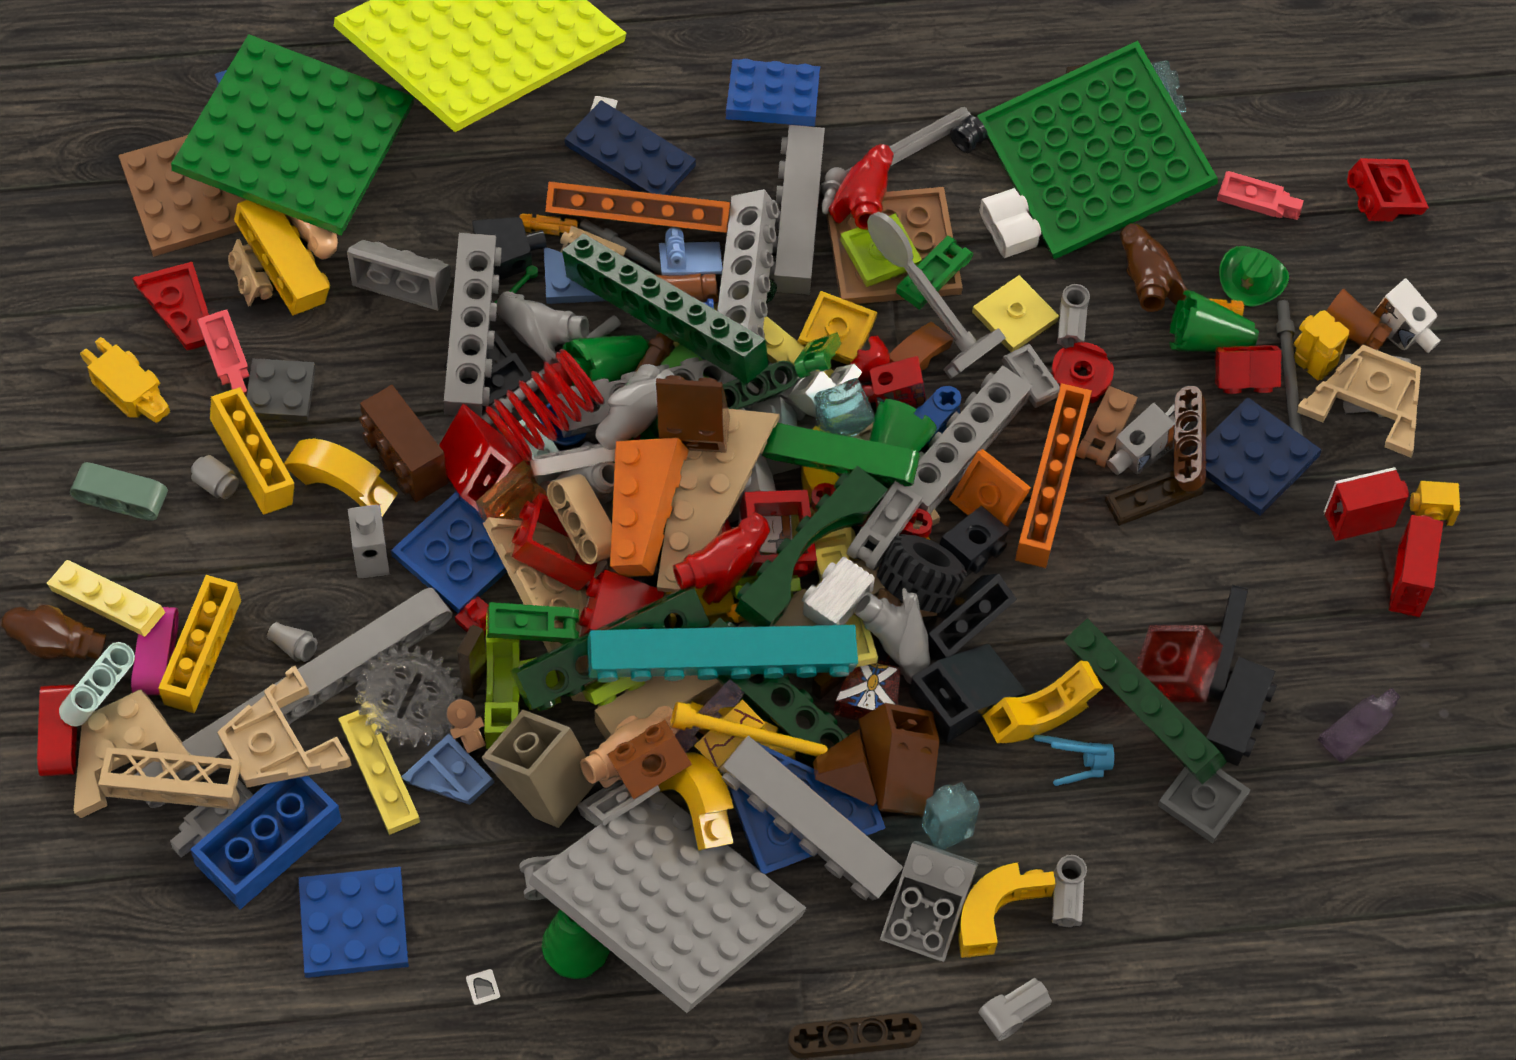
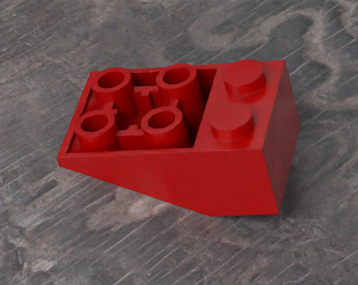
[439,404,530,516]

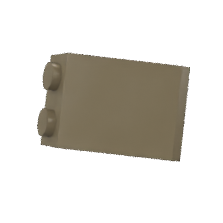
[482,710,597,828]

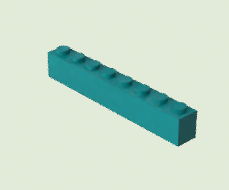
[587,625,858,682]

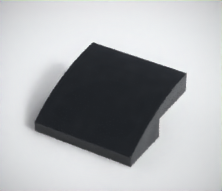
[444,331,532,410]

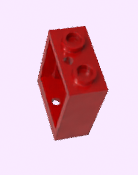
[739,490,817,577]
[512,493,598,592]
[1388,515,1443,617]

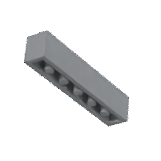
[769,125,825,295]
[719,735,903,901]

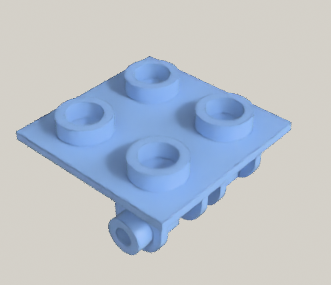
[659,227,723,276]

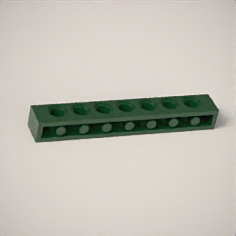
[562,233,768,384]

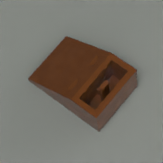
[656,375,730,453]
[859,703,939,818]

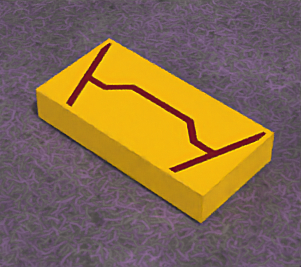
[694,699,766,770]

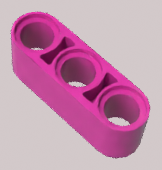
[131,607,179,696]

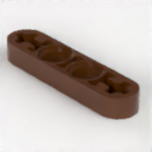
[1174,386,1206,491]

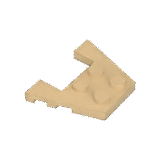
[1297,345,1421,458]
[217,666,352,787]
[74,689,191,818]

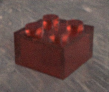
[1136,625,1223,702]

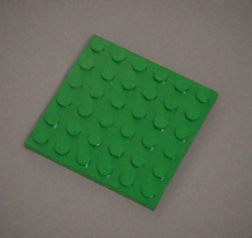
[171,34,414,236]
[977,41,1218,260]

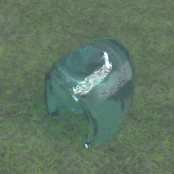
[814,378,875,437]

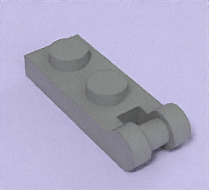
[846,481,923,571]

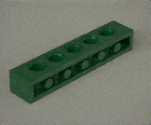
[510,587,710,711]
[710,617,850,769]

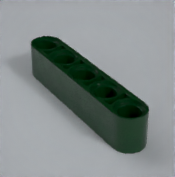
[650,361,798,438]

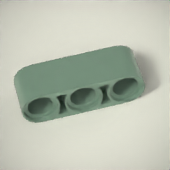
[70,462,168,521]

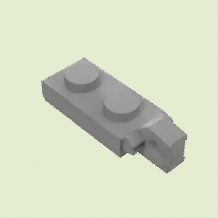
[170,779,253,857]

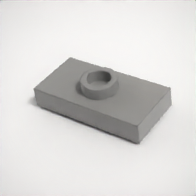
[1002,344,1060,408]

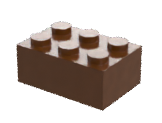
[359,385,448,502]

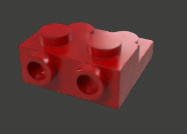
[1347,158,1429,221]

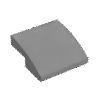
[577,780,660,826]

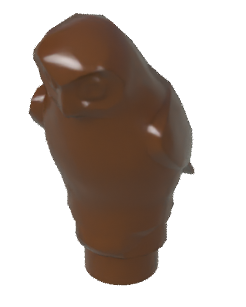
[1120,223,1187,312]
[1,605,107,660]

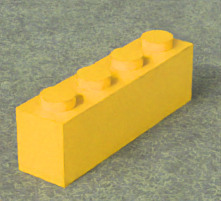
[234,200,330,315]
[210,387,295,515]

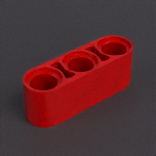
[37,684,78,776]

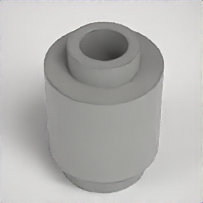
[191,455,239,499]

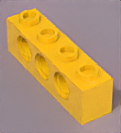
[158,575,241,713]

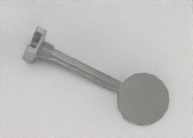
[867,212,1006,379]

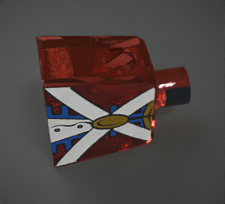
[834,648,900,721]

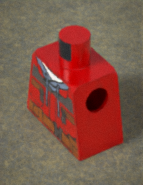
[854,356,926,409]

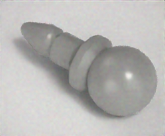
[822,167,847,214]

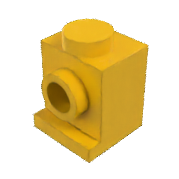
[1410,481,1460,526]

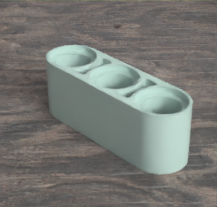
[59,642,135,726]

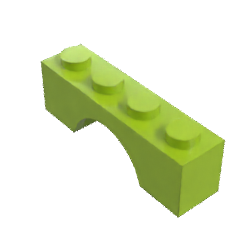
[484,613,521,749]

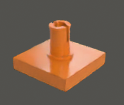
[949,449,1031,527]

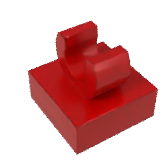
[455,596,488,637]

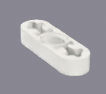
[530,444,615,476]

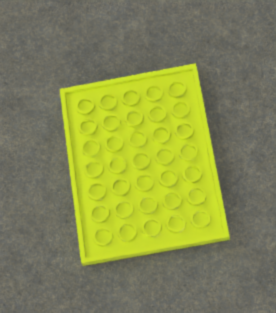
[334,0,626,132]

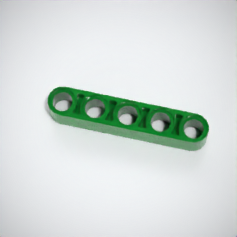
[761,423,920,487]

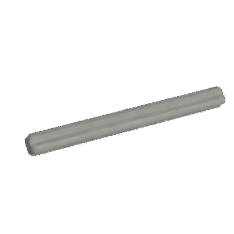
[820,107,971,196]

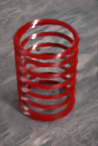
[485,349,604,462]

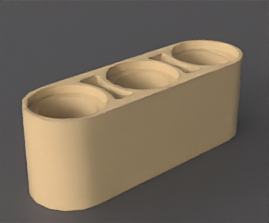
[547,474,612,564]

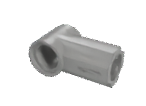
[1057,284,1090,349]
[1052,855,1087,927]
[978,978,1052,1041]

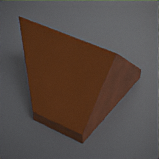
[813,729,877,806]

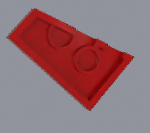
[133,262,209,351]

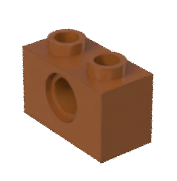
[607,720,692,799]

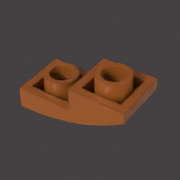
[890,322,954,371]

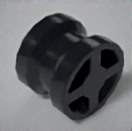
[950,115,988,153]

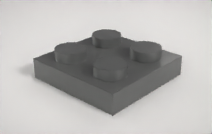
[246,358,316,422]
[1157,767,1251,844]

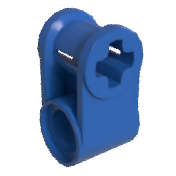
[914,386,962,445]

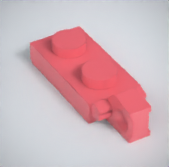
[1217,171,1304,220]
[197,309,249,395]

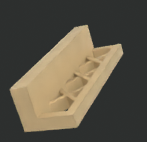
[98,747,241,810]

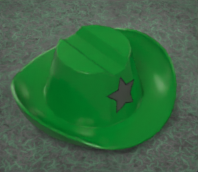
[1219,246,1289,306]

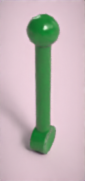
[494,265,538,303]

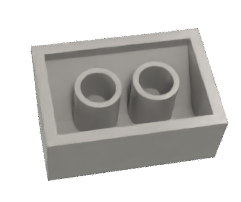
[347,240,451,311]

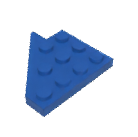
[726,742,886,874]

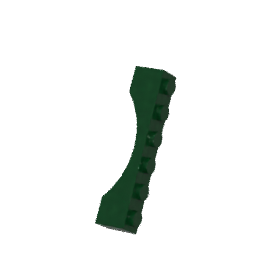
[735,466,888,627]
[1064,618,1227,785]

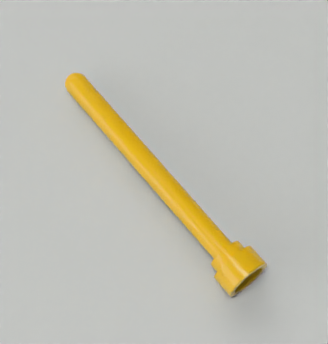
[670,701,828,757]

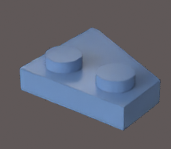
[544,248,606,304]
[401,734,494,805]

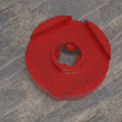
[1051,342,1114,403]

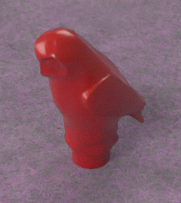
[828,144,894,230]
[673,512,771,605]

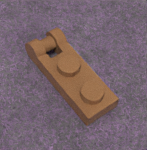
[1076,386,1138,468]

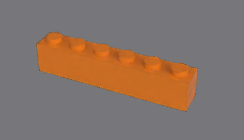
[545,182,731,233]
[1015,383,1092,568]

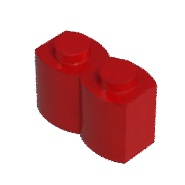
[1215,345,1281,394]

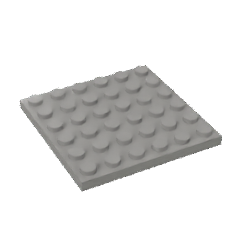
[529,791,806,1013]

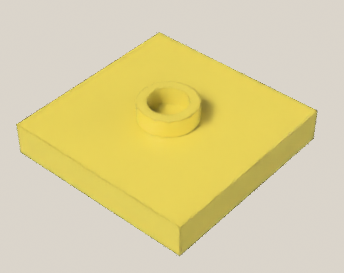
[972,275,1059,352]

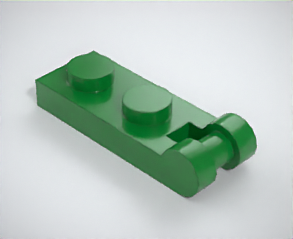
[896,235,973,310]
[794,332,842,379]
[487,602,579,645]

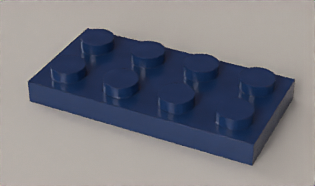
[565,100,696,195]

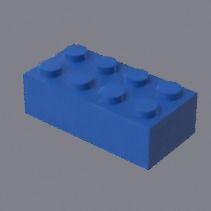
[190,776,342,909]

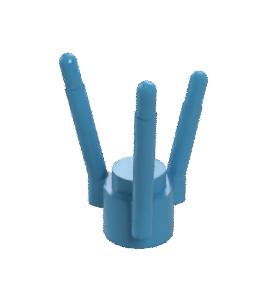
[1034,735,1114,786]

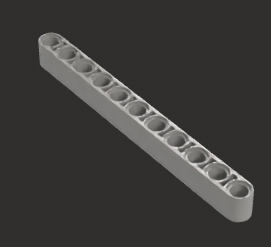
[134,588,452,808]

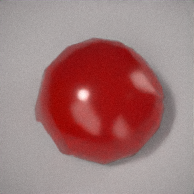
[849,335,890,383]

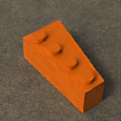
[610,438,689,577]

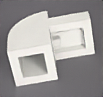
[788,364,862,417]

